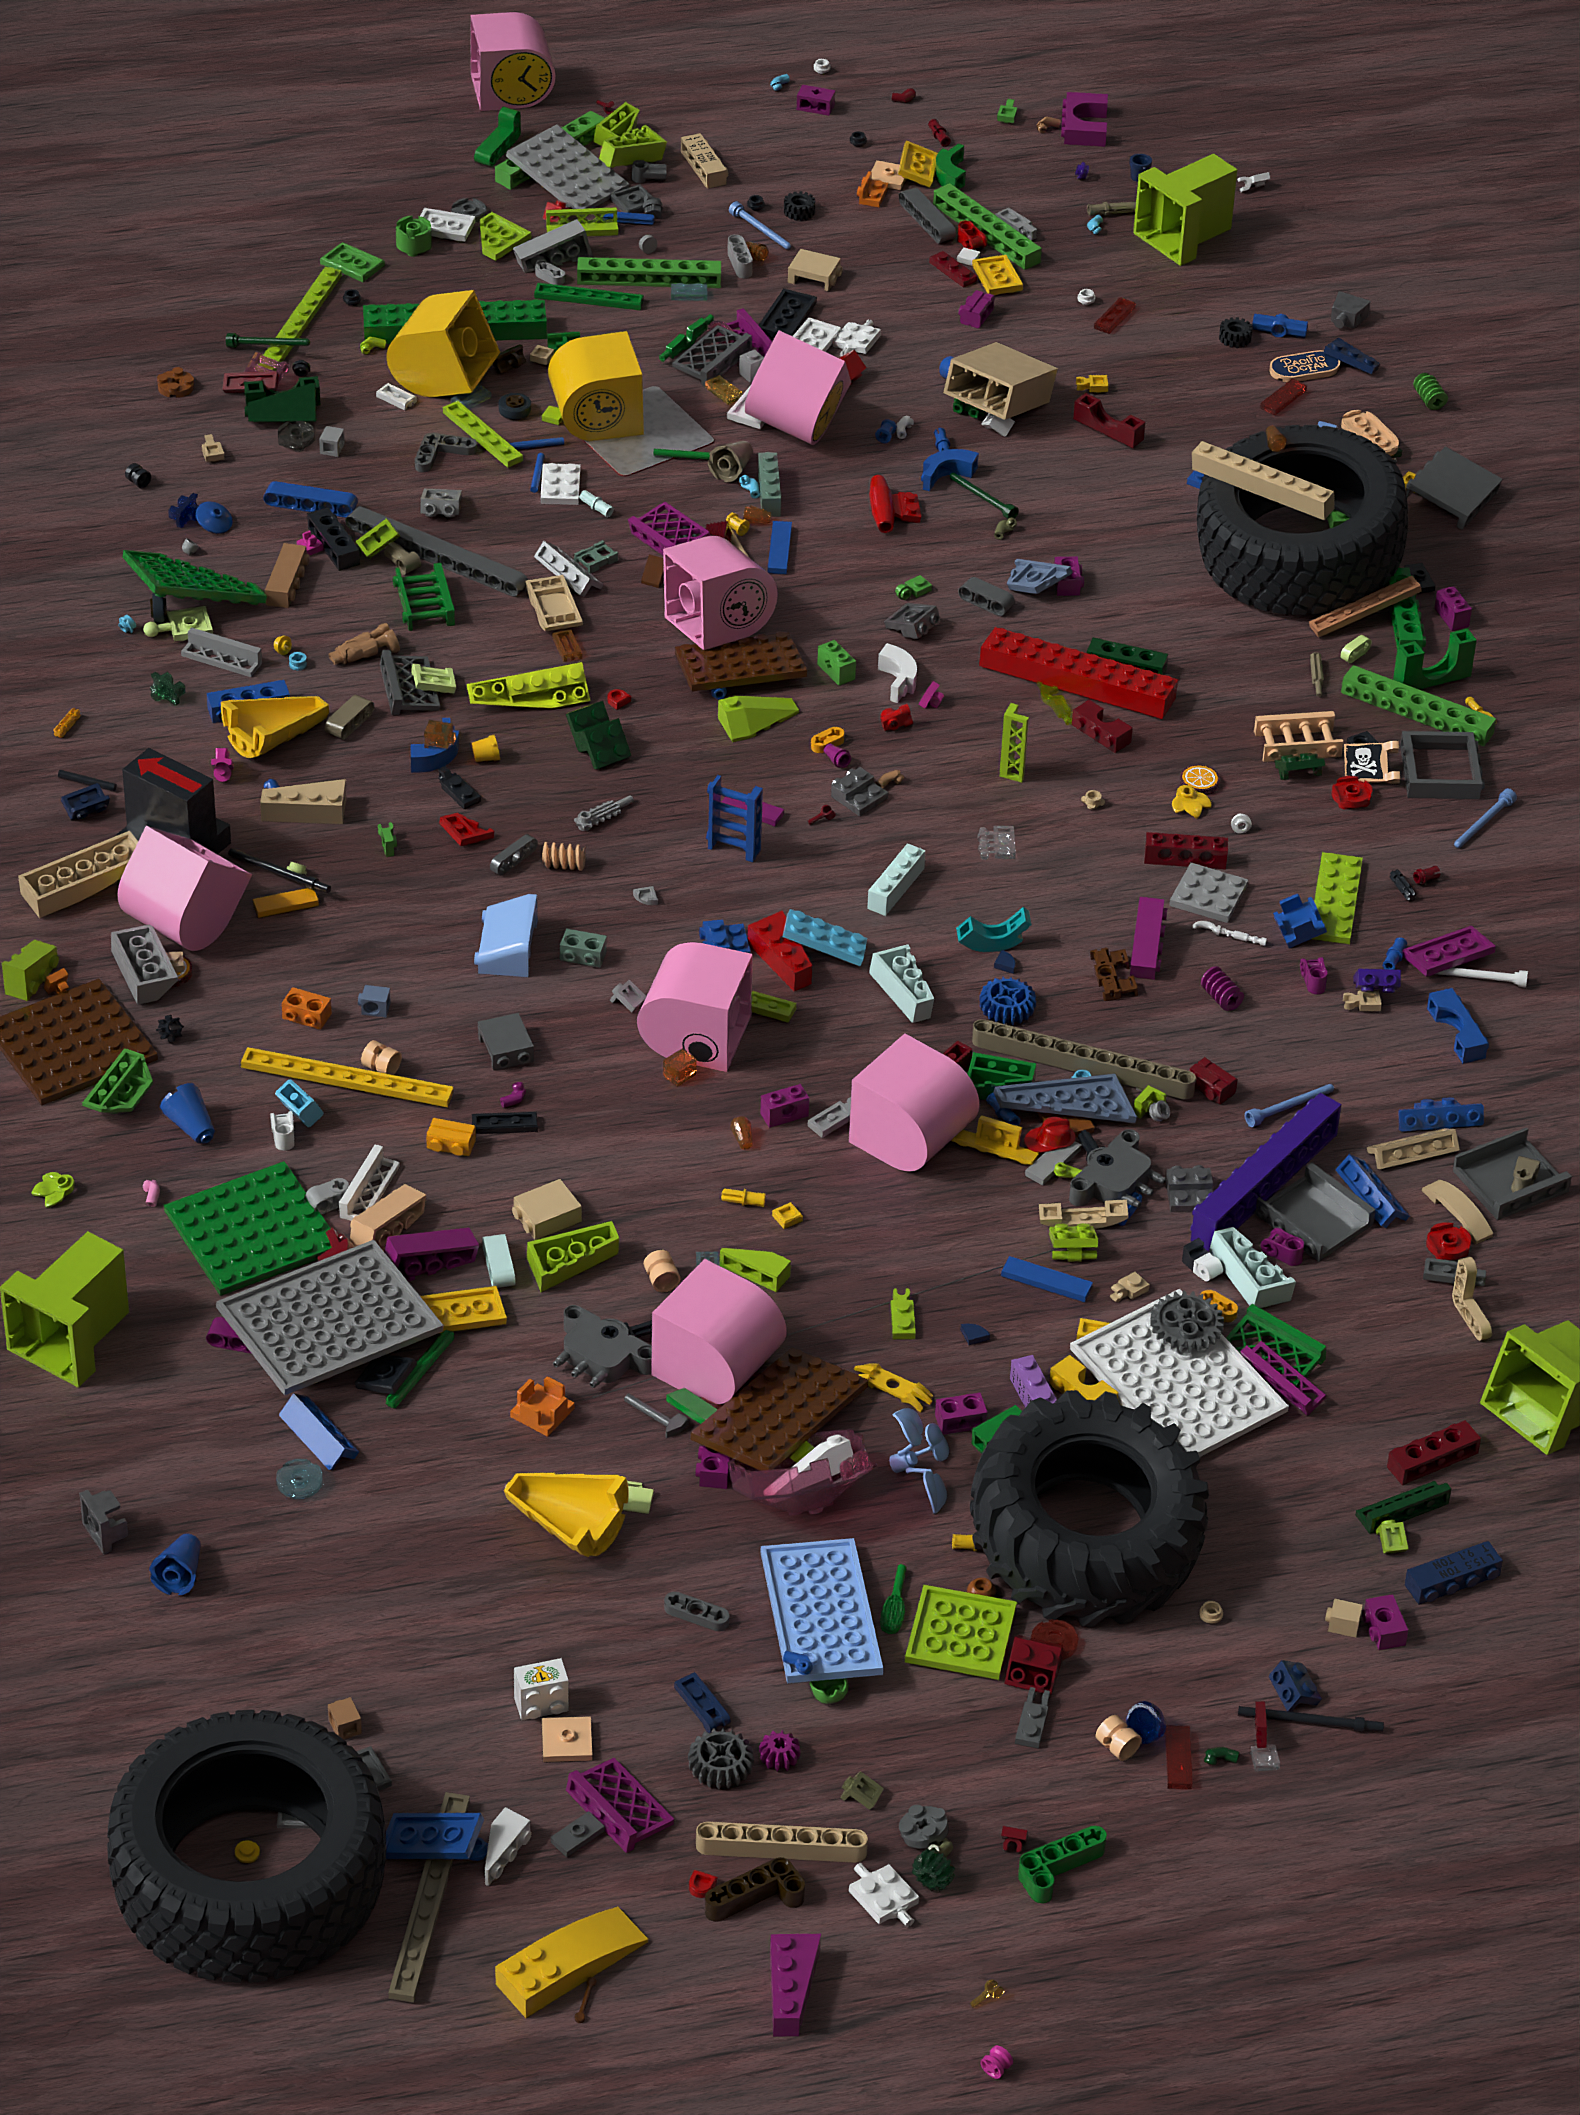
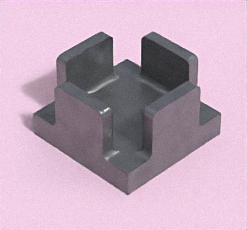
[79,1490,128,1555]

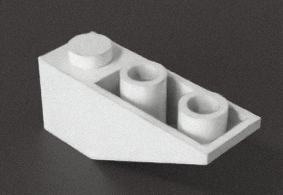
[485,1807,531,1886]

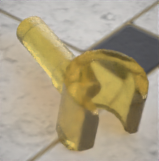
[969,1980,1004,2008]

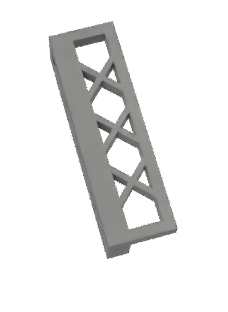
[534,541,604,597]
[181,627,262,677]

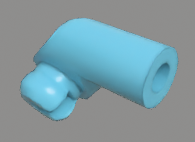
[739,475,760,498]

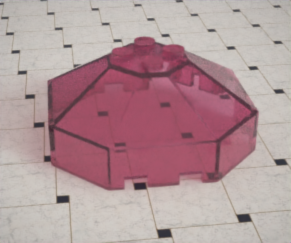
[728,1429,877,1516]

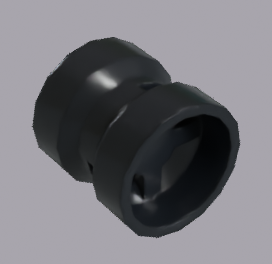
[125,463,152,488]

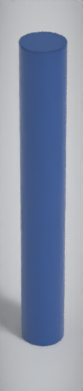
[509,437,564,450]
[530,453,545,493]

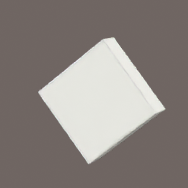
[957,248,980,266]

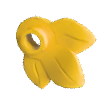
[1172,785,1212,819]

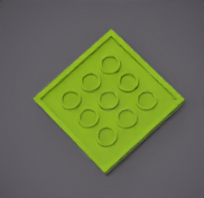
[905,1585,1017,1680]

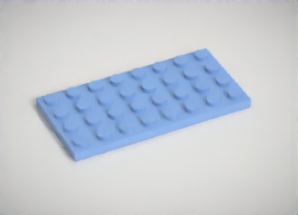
[761,1538,883,1683]

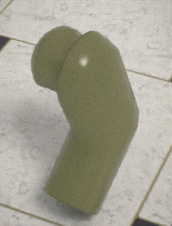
[994,518,1017,540]
[927,1837,953,1862]

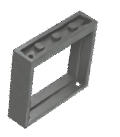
[1400,731,1485,799]

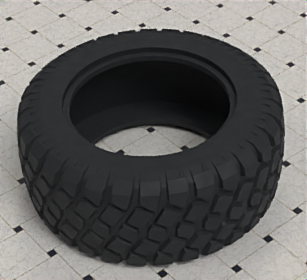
[1197,425,1408,615]
[107,1710,386,1983]

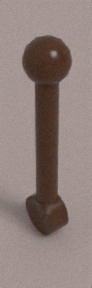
[575,1977,597,2023]

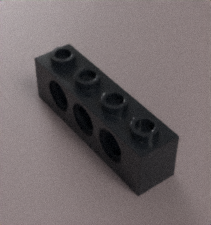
[307,507,362,571]

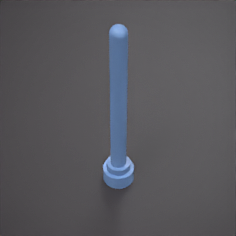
[729,201,791,250]
[1454,788,1517,848]
[1245,1084,1334,1127]

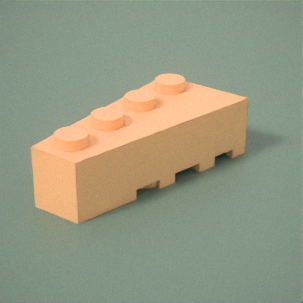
[350,1184,426,1251]

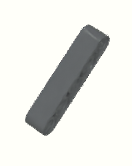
[898,188,956,243]

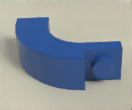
[921,449,979,492]
[411,718,459,773]

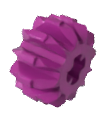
[759,1729,801,1772]

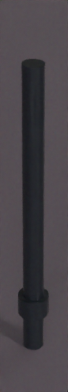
[228,848,331,893]
[1238,1706,1384,1732]

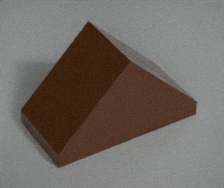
[641,554,664,588]

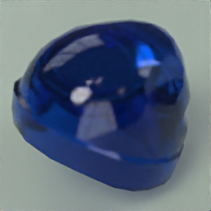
[1126,1701,1166,1744]

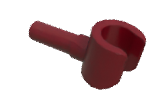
[596,100,615,115]
[807,805,836,825]

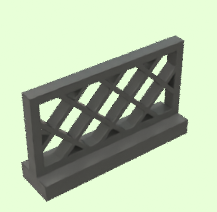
[672,325,753,388]
[380,650,440,715]

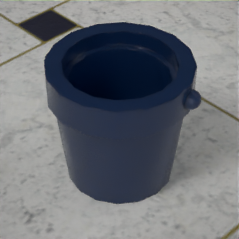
[1129,153,1152,182]

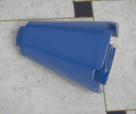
[160,1083,215,1143]
[149,1534,201,1595]

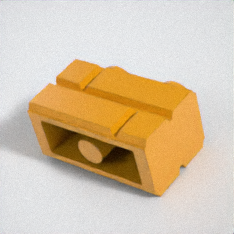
[426,1118,476,1156]

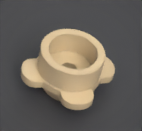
[1081,790,1105,809]

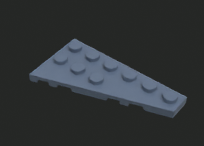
[994,1074,1137,1123]

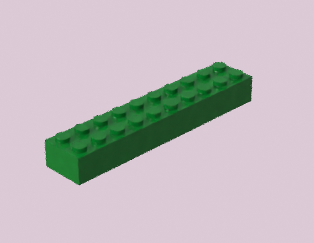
[363,299,547,344]

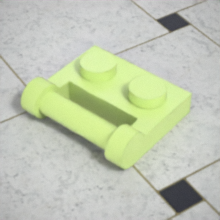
[411,663,456,693]

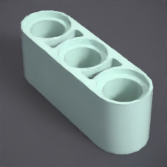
[482,1234,515,1288]

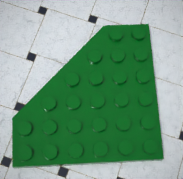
[122,550,267,605]

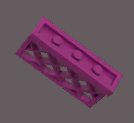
[628,502,710,556]
[566,1758,675,1853]

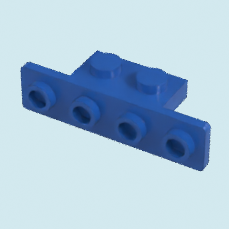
[1398,1098,1484,1132]

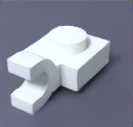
[1237,172,1270,192]

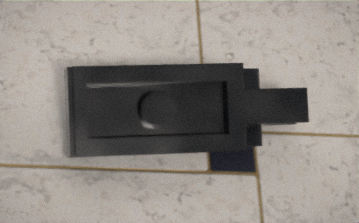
[438,766,481,809]

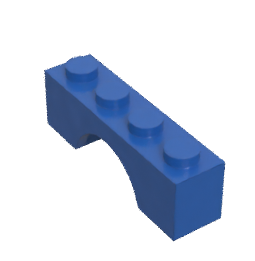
[1427,988,1489,1064]

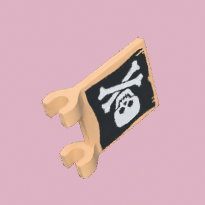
[1344,741,1400,784]

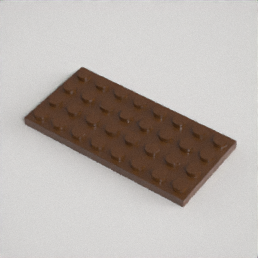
[691,1347,868,1474]

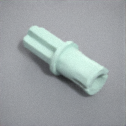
[579,490,614,518]

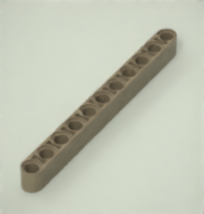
[972,1019,1196,1099]

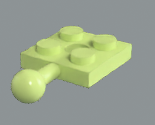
[143,606,213,642]

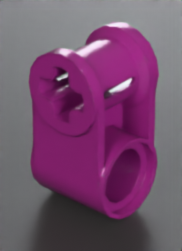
[1300,957,1327,994]
[1260,1228,1304,1266]

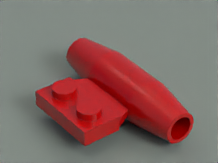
[869,475,921,533]

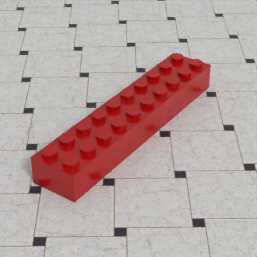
[979,627,1178,719]

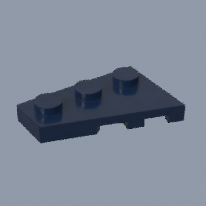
[1323,337,1380,374]

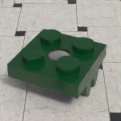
[1275,753,1325,780]

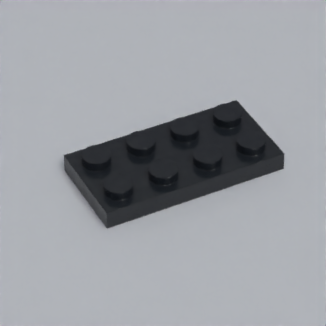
[758,288,817,337]

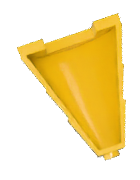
[221,696,329,758]
[504,1473,629,1557]

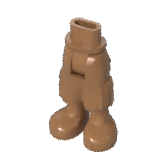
[328,623,400,665]

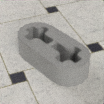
[535,262,565,285]

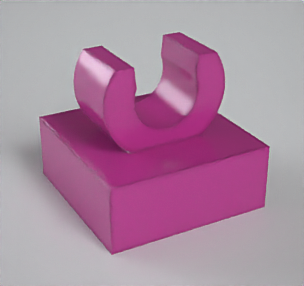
[297,531,323,556]
[918,681,944,708]

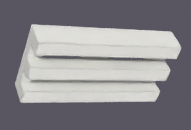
[376,383,417,410]

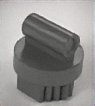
[643,195,663,218]

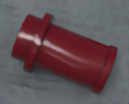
[1413,865,1441,885]

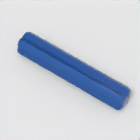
[603,212,654,225]

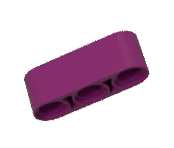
[206,1317,252,1354]

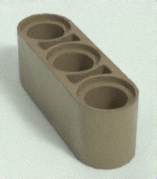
[325,695,374,740]

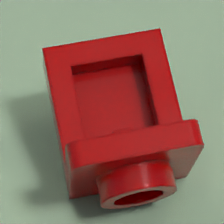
[543,200,572,222]

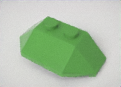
[82,1048,153,1114]

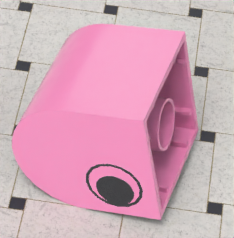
[637,942,752,1072]

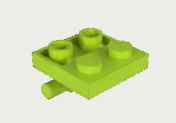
[1049,1223,1098,1262]

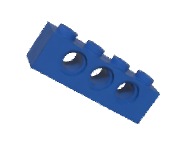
[206,680,290,723]

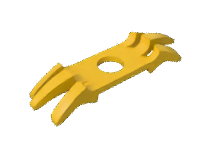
[854,1363,933,1412]

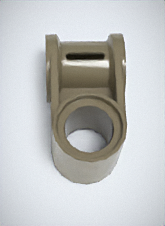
[1511,1156,1541,1192]

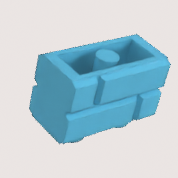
[275,1079,324,1127]

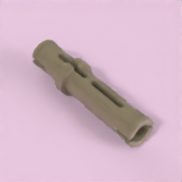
[1087,201,1136,216]

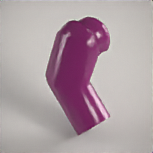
[500,1082,526,1108]

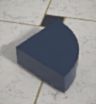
[994,950,1015,974]
[960,1323,990,1345]

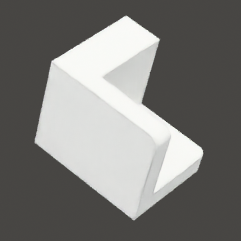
[981,413,1015,436]

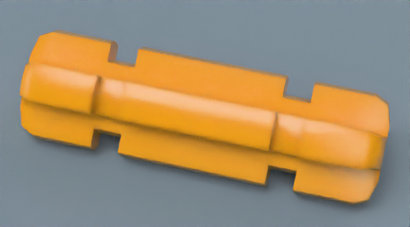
[53,708,81,738]

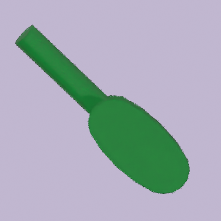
[880,1564,907,1634]

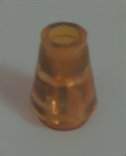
[745,241,769,261]
[1266,426,1286,452]
[743,505,771,523]
[730,1116,753,1150]

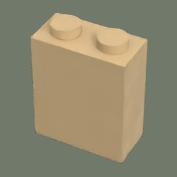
[512,1179,582,1240]

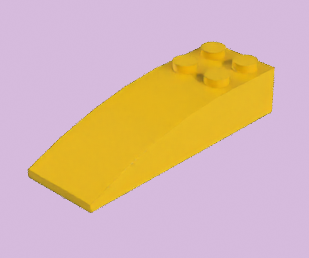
[495,1907,648,2018]

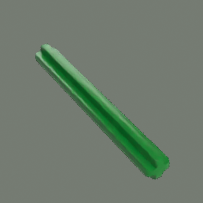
[386,1330,454,1409]

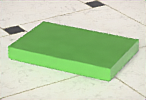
[320,242,385,282]

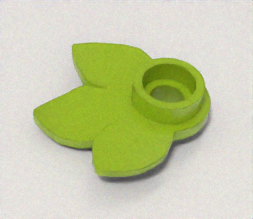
[32,1172,75,1208]

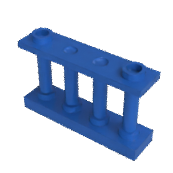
[706,775,763,862]

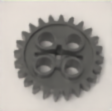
[1150,1290,1224,1353]

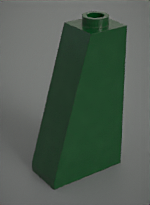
[245,383,316,422]

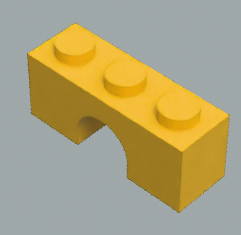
[1049,1355,1119,1400]

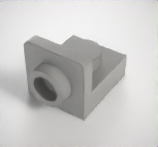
[610,980,646,1012]

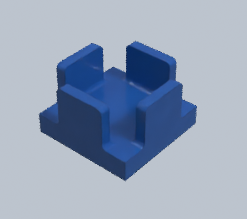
[1273,894,1327,948]

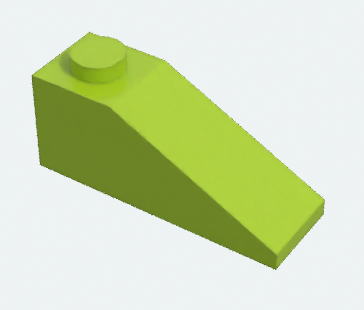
[720,1248,791,1292]

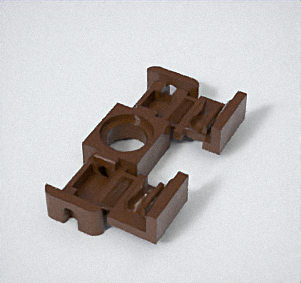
[1090,947,1138,1001]

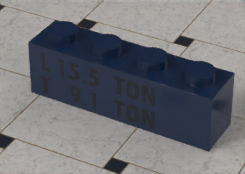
[1404,1541,1503,1605]

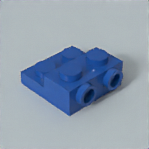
[699,920,750,953]

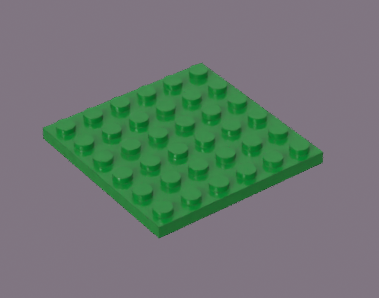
[164,1161,332,1296]

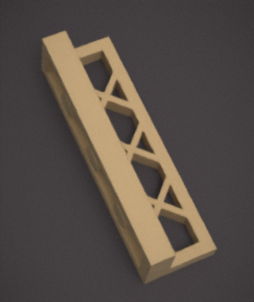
[1367,1128,1460,1169]

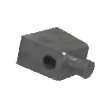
[1331,291,1371,328]

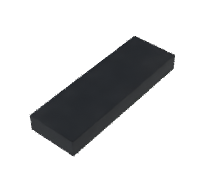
[472,1111,538,1134]

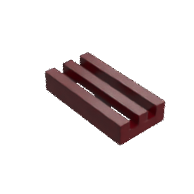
[1255,1701,1267,1748]

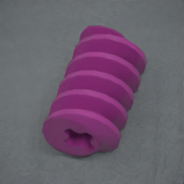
[1201,966,1244,1011]

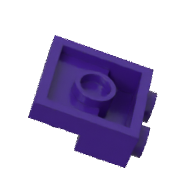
[1353,969,1401,993]

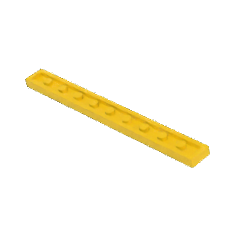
[241,1047,454,1107]

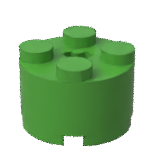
[396,216,432,257]

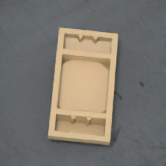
[526,575,583,631]

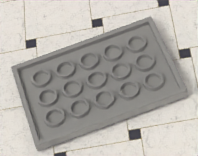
[506,124,629,209]

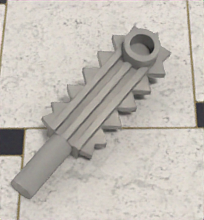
[574,795,634,831]

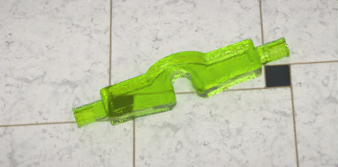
[1035,681,1072,725]

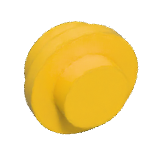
[235,1840,260,1863]

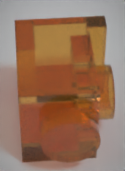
[424,720,456,749]

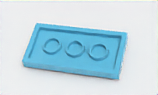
[782,909,867,966]

